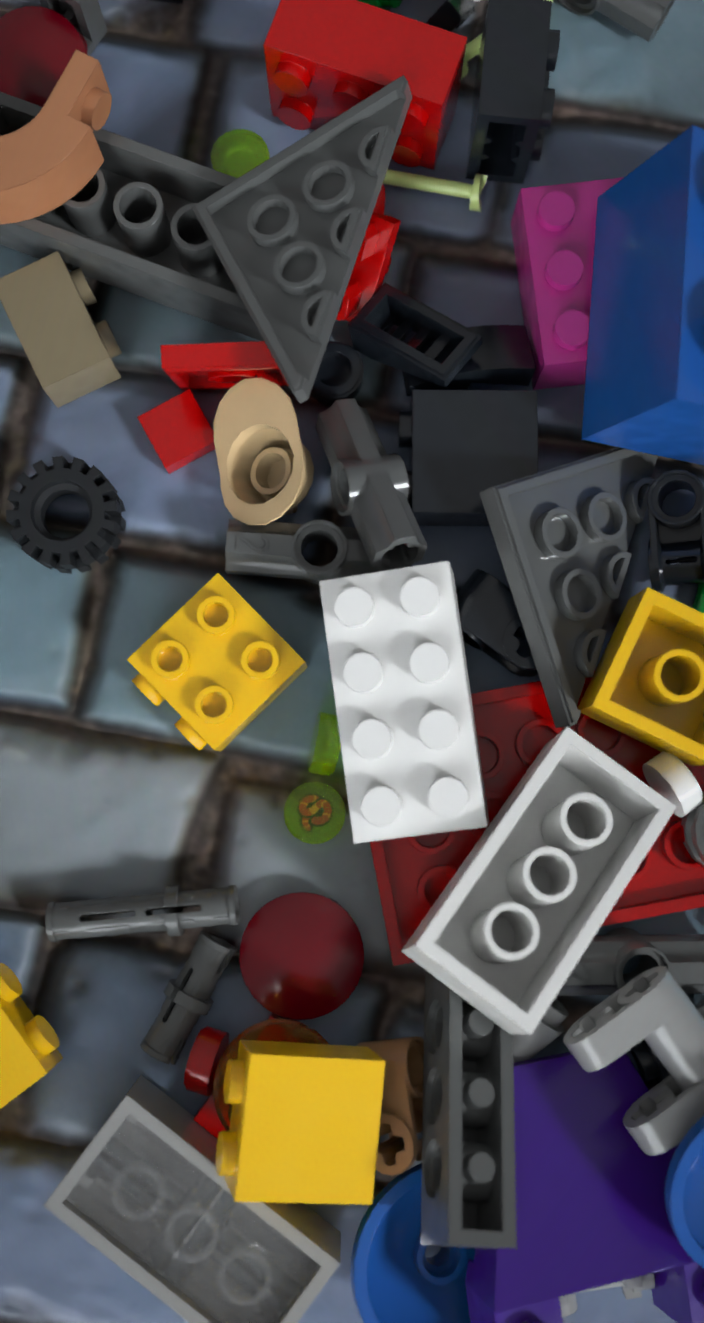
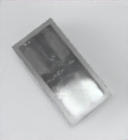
[43,1075,341,1323]

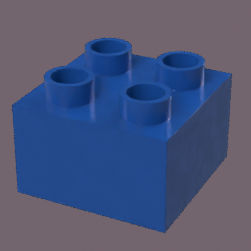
[581,125,704,465]

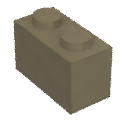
[0,251,122,408]

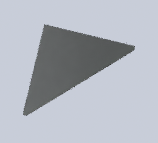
[192,75,412,404]
[479,447,658,728]

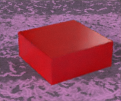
[137,389,215,474]

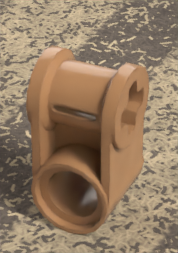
[356,1036,424,1176]

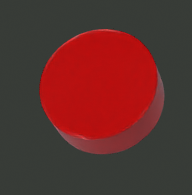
[184,1026,229,1097]

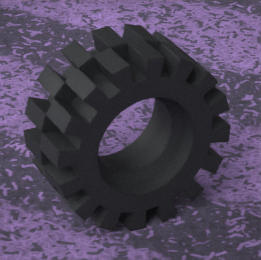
[6,456,126,574]

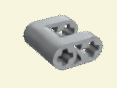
[563,966,704,1155]

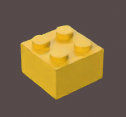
[577,587,704,766]

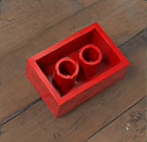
[263,0,468,170]

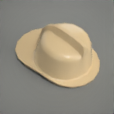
[214,377,314,526]

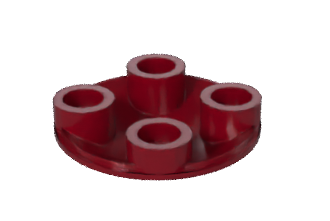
[0,6,88,107]
[239,892,364,1020]

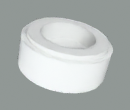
[642,751,703,818]

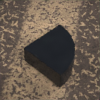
[426,0,476,32]

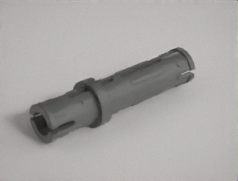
[45,885,240,942]

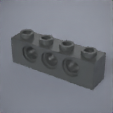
[421,970,517,1249]

